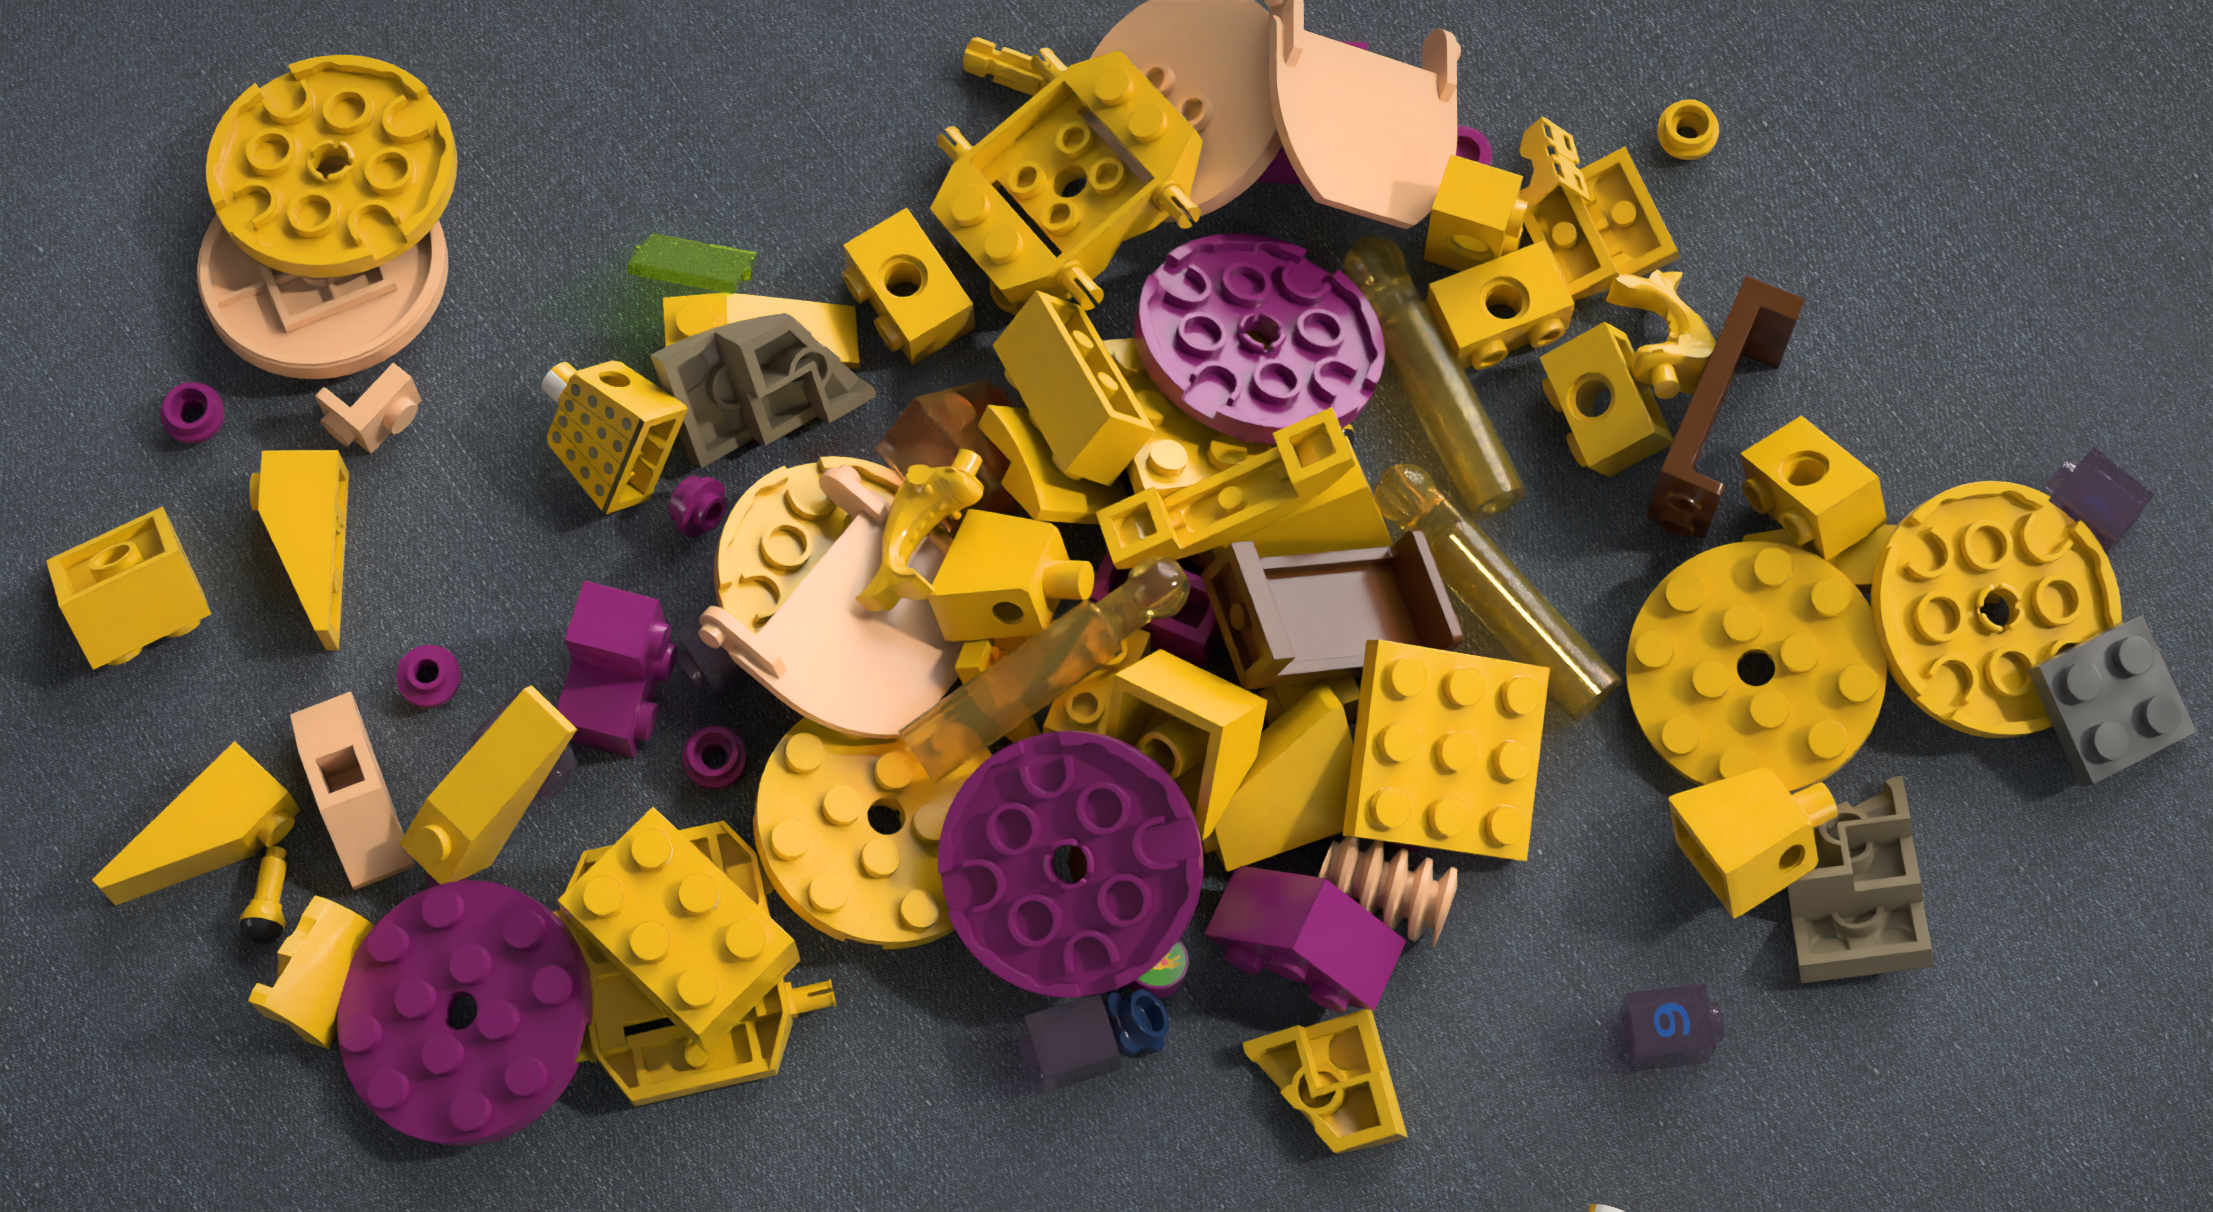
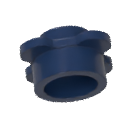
[1104,989,1169,1055]

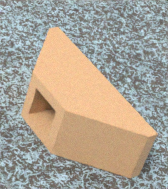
[290,692,416,890]

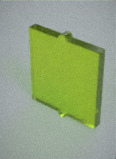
[627,233,757,294]

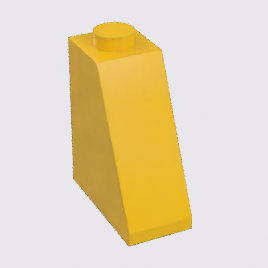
[1212,436,1393,558]
[1201,683,1353,872]

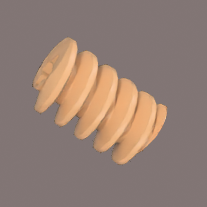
[1318,836,1457,949]

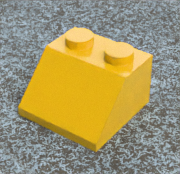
[46,506,211,670]
[1105,649,1268,840]

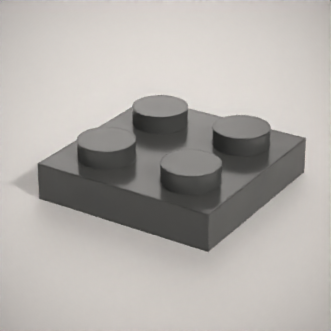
[2027,615,2197,787]

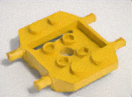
[930,48,1203,310]
[553,821,837,1107]

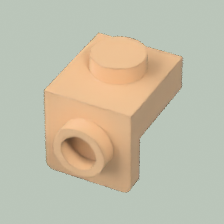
[315,363,422,454]

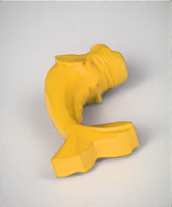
[1606,269,1716,399]
[855,449,984,612]

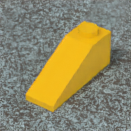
[663,292,860,369]
[250,450,349,651]
[399,686,577,885]
[92,741,300,906]

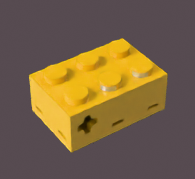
[557,807,800,1054]

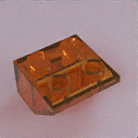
[876,379,1021,540]

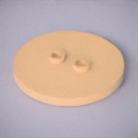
[1083,0,1282,223]
[197,156,448,379]

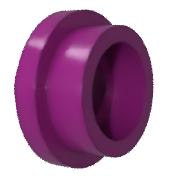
[161,382,225,444]
[668,475,726,538]
[396,645,461,709]
[682,725,747,790]

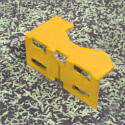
[1519,116,1590,214]

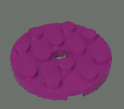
[1134,233,1385,444]
[938,731,1203,998]
[337,880,593,1147]

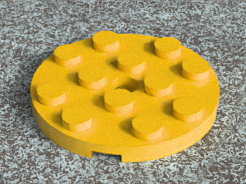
[206,55,457,278]
[714,456,954,635]
[1871,481,2122,739]
[1626,541,1887,793]
[753,706,992,949]

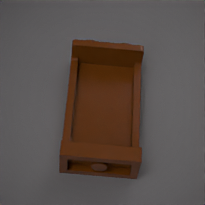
[1646,275,1805,538]
[1201,529,1463,690]

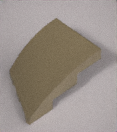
[650,313,876,469]
[1787,776,1934,983]

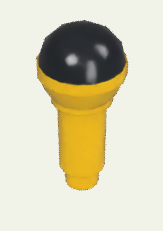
[239,846,287,944]

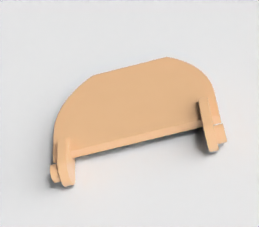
[1264,0,1461,229]
[698,464,964,739]

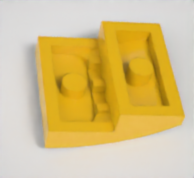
[1518,147,1681,301]
[978,405,1128,525]

